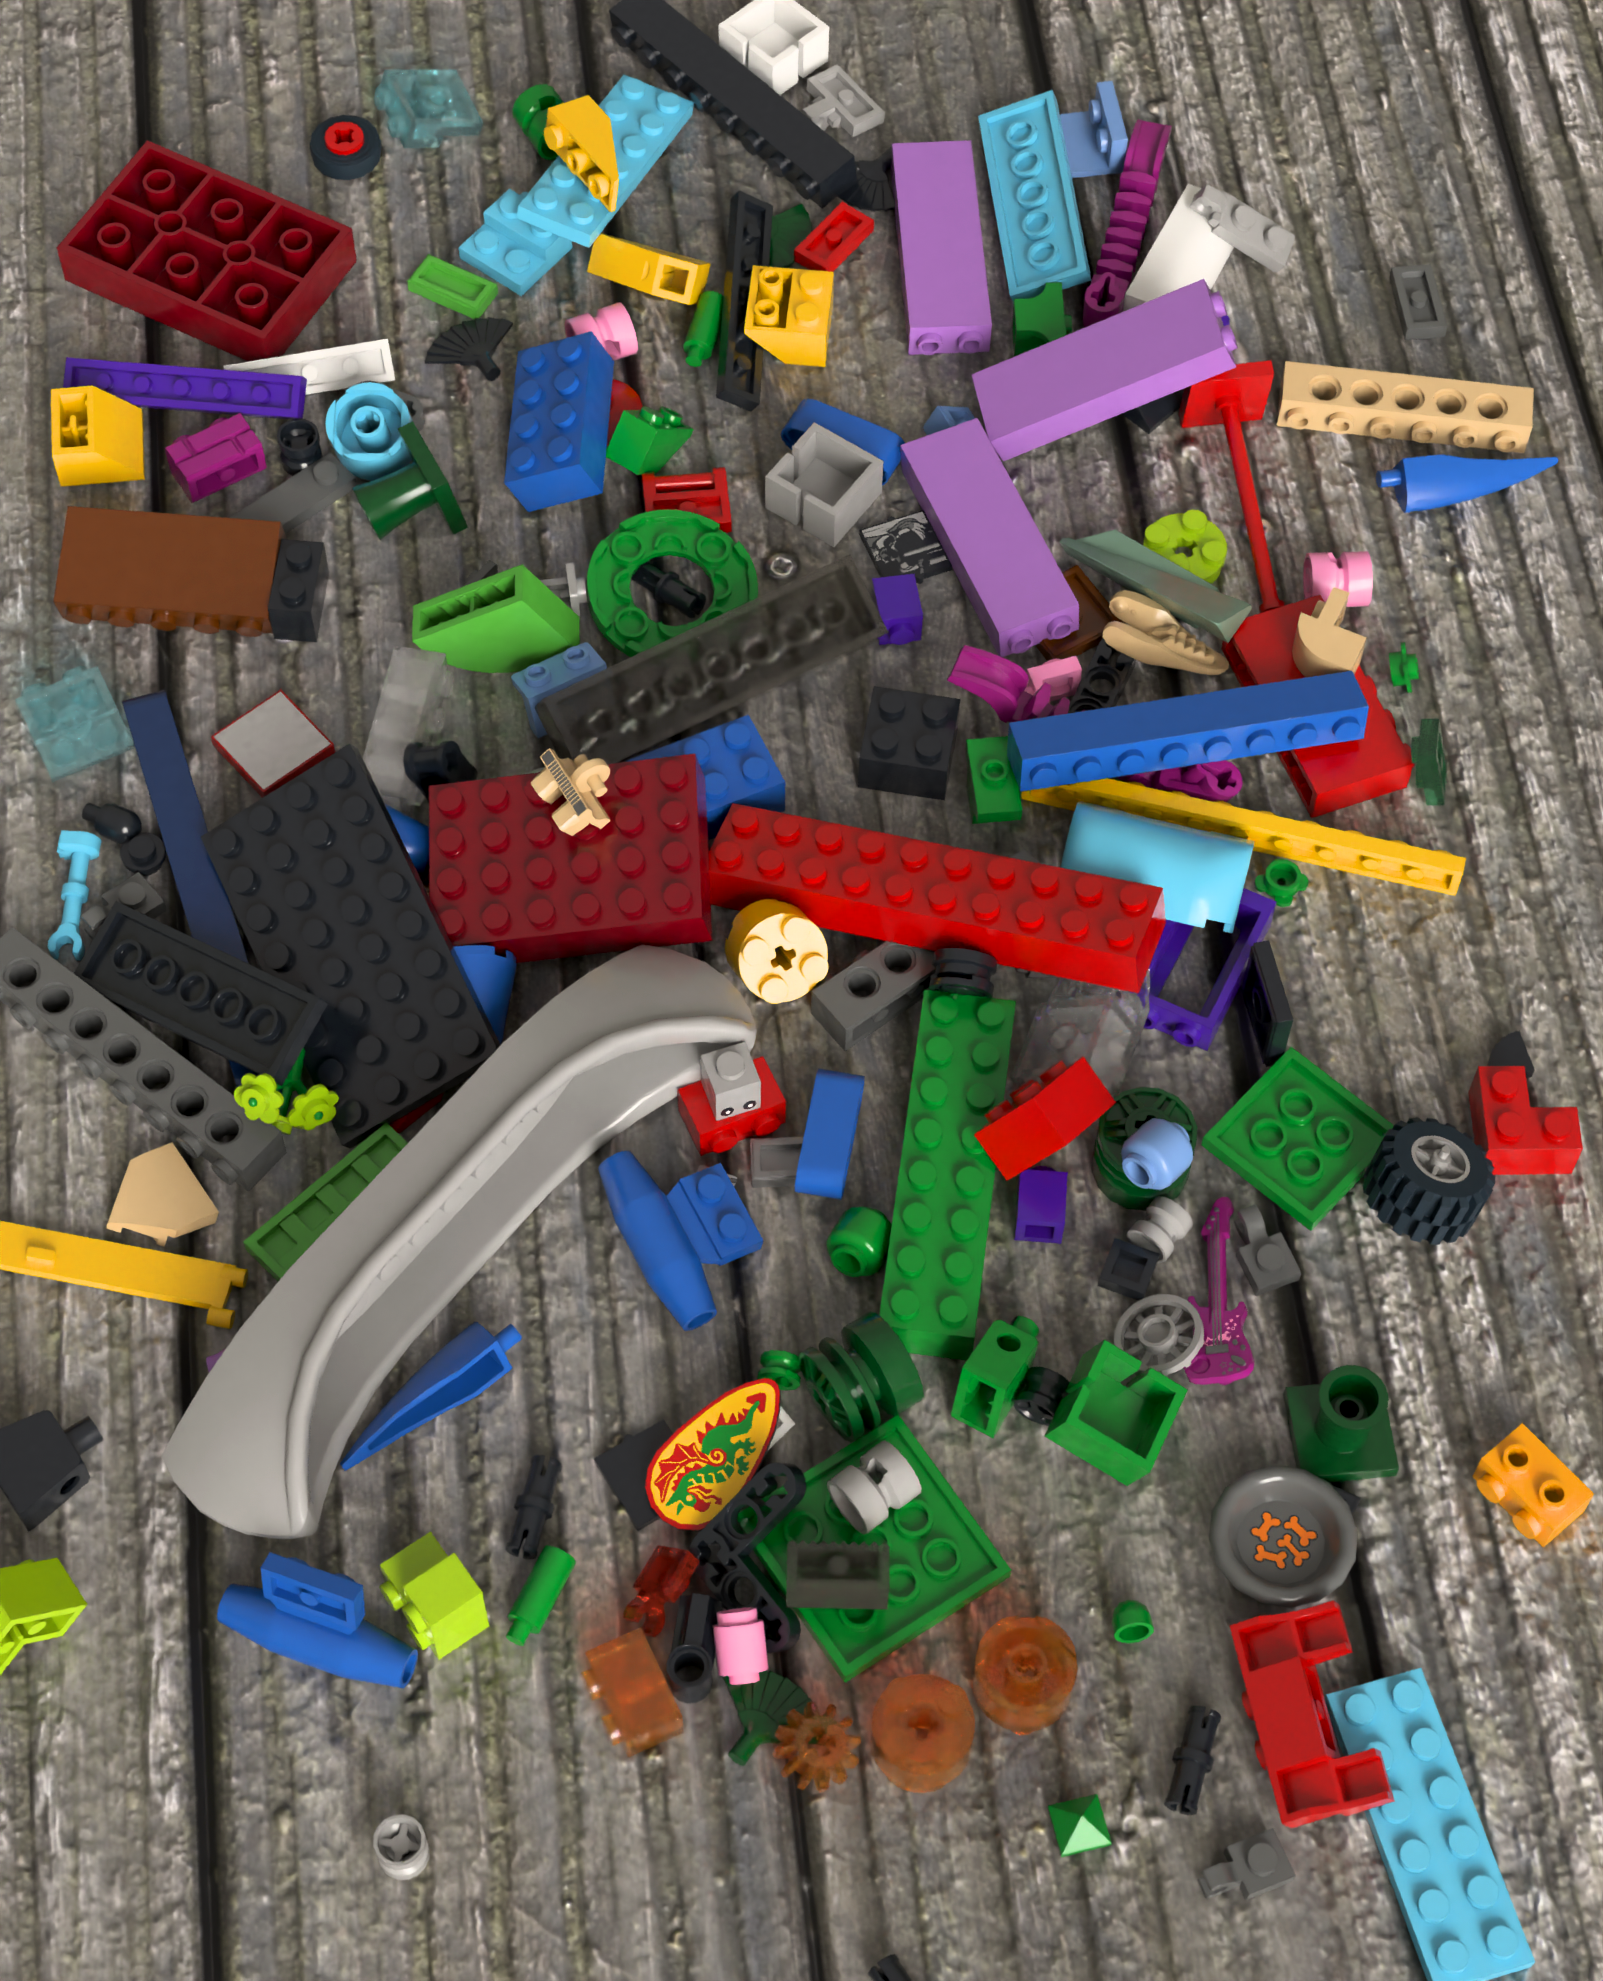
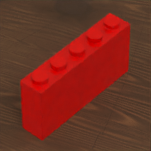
[1221,595,1415,818]

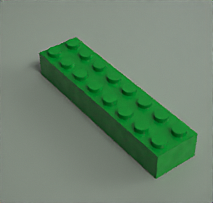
[879,989,1016,1361]

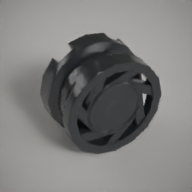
[928,948,997,998]

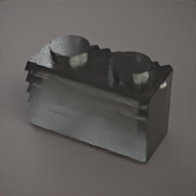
[786,1540,890,1609]

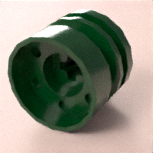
[1092,1087,1197,1211]
[798,1311,924,1443]

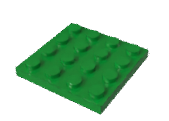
[737,1414,1011,1683]

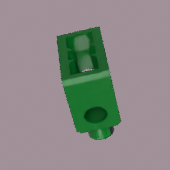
[951,1316,1039,1438]

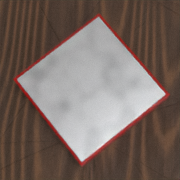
[211,690,335,798]

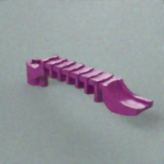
[1082,119,1172,328]
[947,645,1243,802]

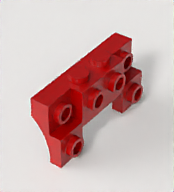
[1230,1600,1395,1828]

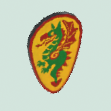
[645,1378,781,1532]

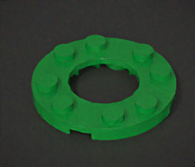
[586,509,758,669]

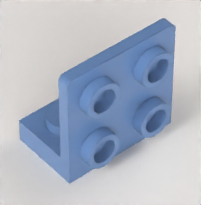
[1060,81,1128,178]

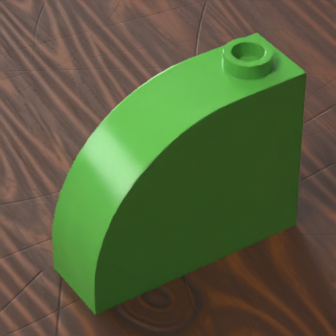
[412,564,580,673]

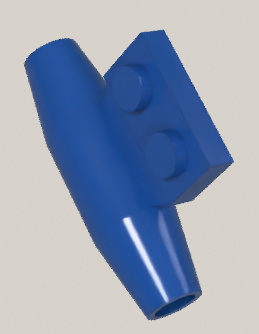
[598,1151,764,1331]
[217,1552,418,1688]

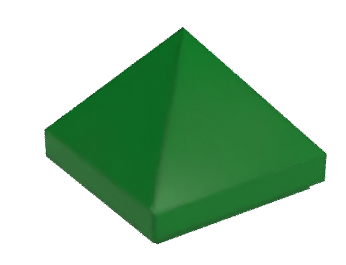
[1047,1794,1112,1857]

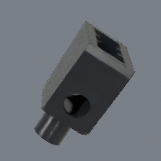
[0,1410,104,1532]

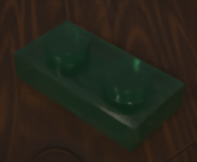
[1411,719,1448,805]

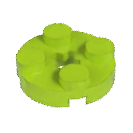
[1143,509,1227,584]

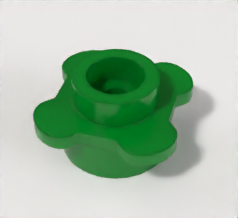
[1389,642,1419,693]
[1254,859,1308,907]

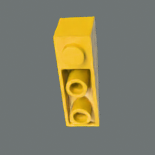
[544,95,619,212]
[587,233,711,305]

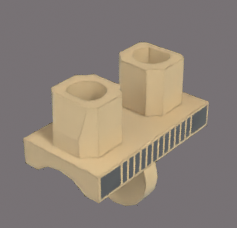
[531,748,611,836]

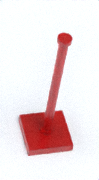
[1178,360,1285,613]

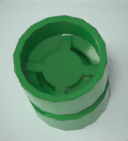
[512,84,564,160]

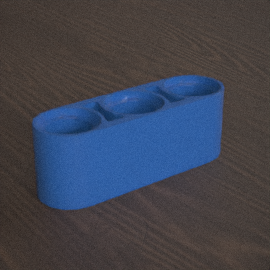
[781,399,905,485]
[795,1068,865,1200]

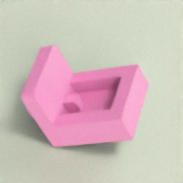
[1024,656,1082,704]

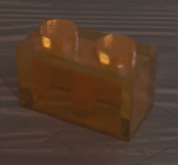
[581,1627,684,1758]

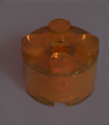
[972,1615,1078,1735]
[870,1674,975,1793]

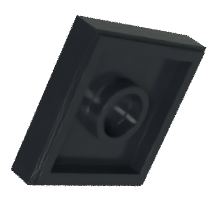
[1241,940,1293,1067]

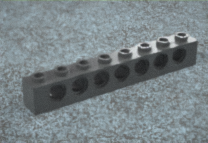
[0,927,287,1192]

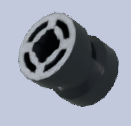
[277,418,323,476]

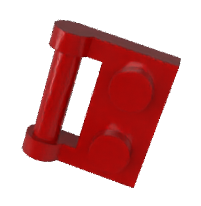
[641,467,732,533]

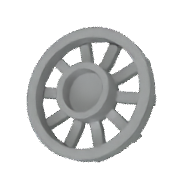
[1114,1294,1205,1377]

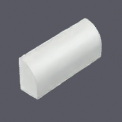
[1123,184,1234,312]

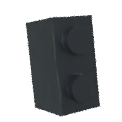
[268,539,329,642]

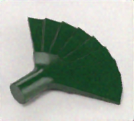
[769,203,812,268]
[722,1671,825,1766]

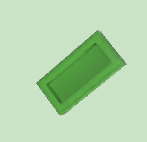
[407,254,498,319]

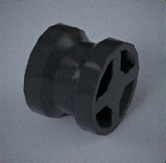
[1014,1367,1070,1426]

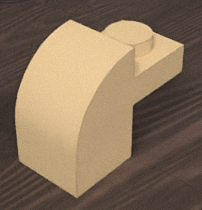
[1292,587,1367,678]

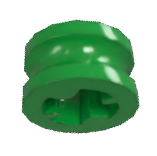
[757,1350,801,1391]

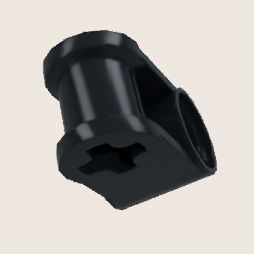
[403,741,478,803]

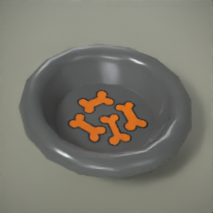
[1209,1465,1358,1608]

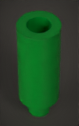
[683,291,723,367]
[506,1545,576,1646]

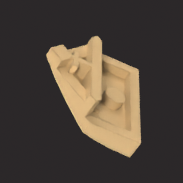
[106,1142,219,1247]

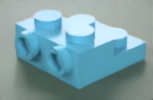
[459,189,572,296]

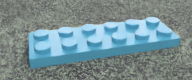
[517,75,694,248]
[978,90,1091,303]
[1325,1668,1535,1981]

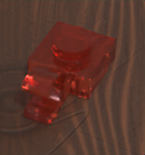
[623,1545,700,1638]

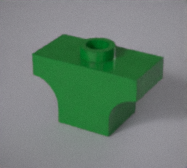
[1012,282,1072,357]
[965,736,1022,824]

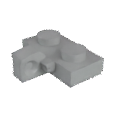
[802,65,885,137]

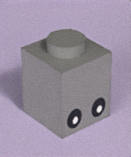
[700,1042,761,1121]

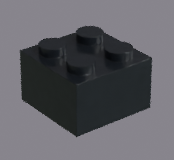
[858,686,961,801]

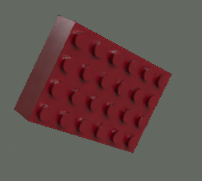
[57,140,357,362]
[429,754,712,963]

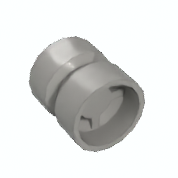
[827,1440,922,1534]

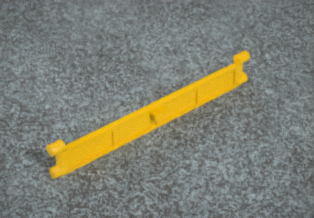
[0,1221,248,1329]

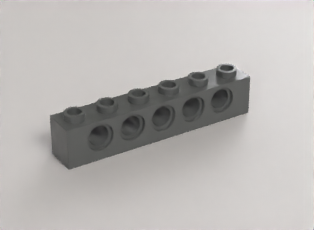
[811,848,1038,1051]

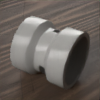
[1127,1196,1193,1263]
[373,1814,429,1880]

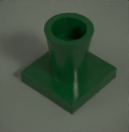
[351,421,468,540]
[1283,1365,1399,1482]

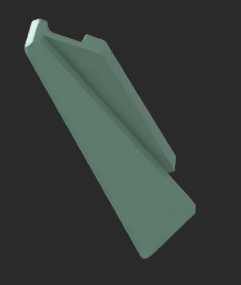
[1059,529,1252,643]

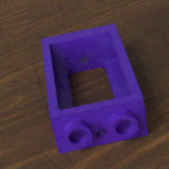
[1124,888,1276,1051]

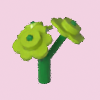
[234,1048,339,1135]

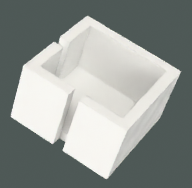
[718,0,829,95]

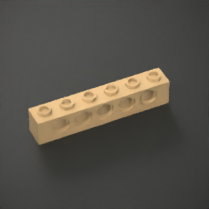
[1277,361,1534,453]

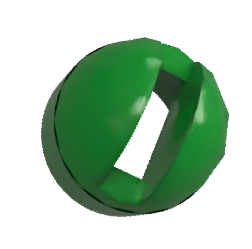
[1111,1600,1154,1643]

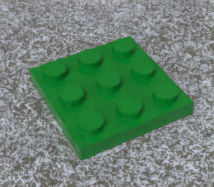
[1201,1047,1394,1231]

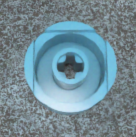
[326,382,413,481]

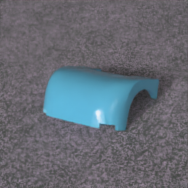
[1060,801,1255,933]

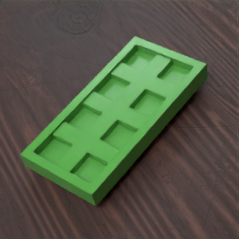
[243,1123,408,1281]

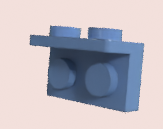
[511,642,615,738]

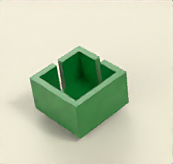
[1044,1340,1188,1486]

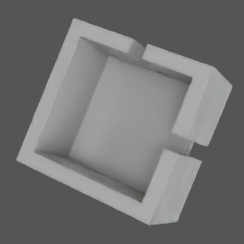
[765,422,883,547]

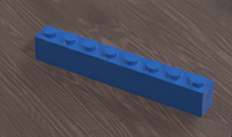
[1007,671,1369,792]

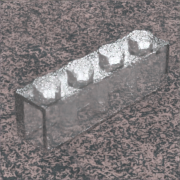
[363,646,454,817]

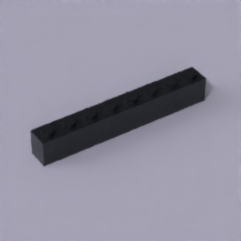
[609,0,857,209]

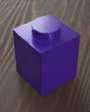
[871,574,923,645]
[1014,1166,1068,1244]

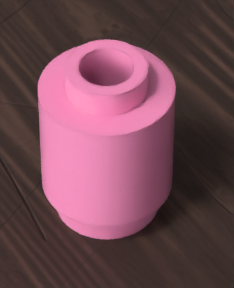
[713,1607,769,1685]

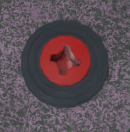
[310,115,382,180]

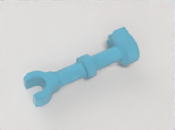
[47,830,102,961]

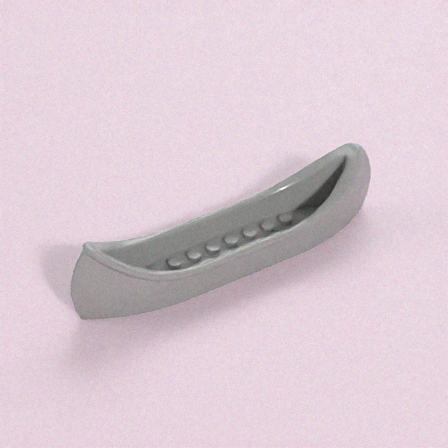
[162,944,757,1539]

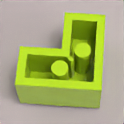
[379,1531,489,1660]
[0,1557,88,1675]

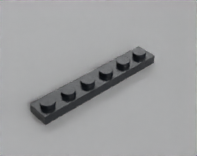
[716,191,773,412]

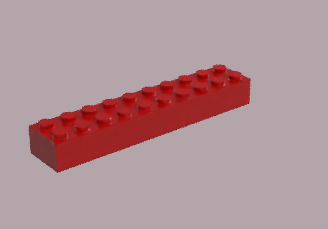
[708,803,1166,993]

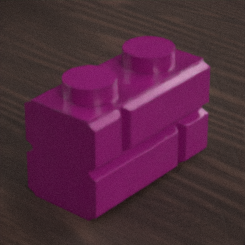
[165,413,267,503]

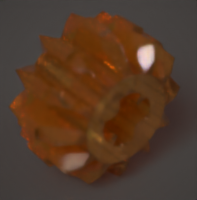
[773,1702,861,1792]

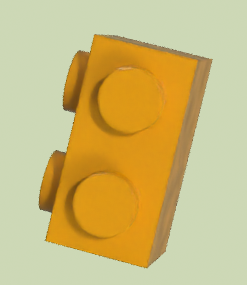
[1472,1423,1594,1548]

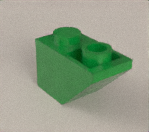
[606,406,694,475]

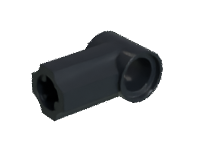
[666,1593,723,1704]

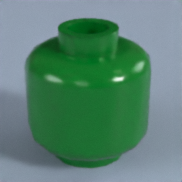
[826,1206,892,1277]

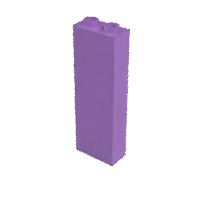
[891,140,992,355]
[971,279,1238,461]
[900,418,1079,657]

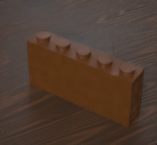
[53,506,287,637]

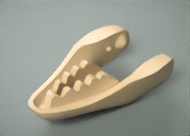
[1102,590,1229,675]

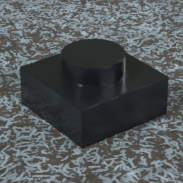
[1098,1238,1160,1301]

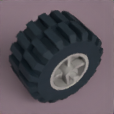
[1362,1117,1495,1245]

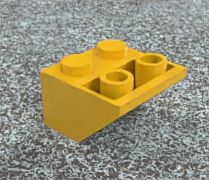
[744,265,834,367]
[51,386,145,487]

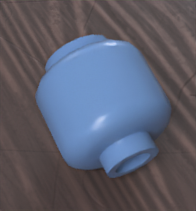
[1121,1118,1193,1190]

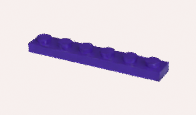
[63,357,307,420]

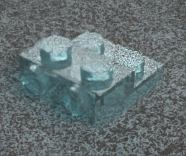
[374,70,483,148]
[15,666,134,782]

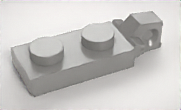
[1190,184,1295,272]

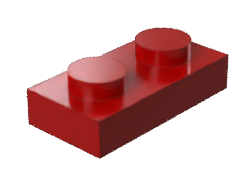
[794,202,874,272]

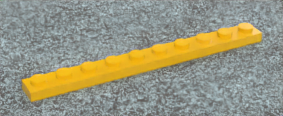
[1021,778,1466,896]

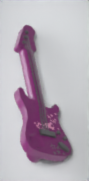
[1184,1197,1255,1385]

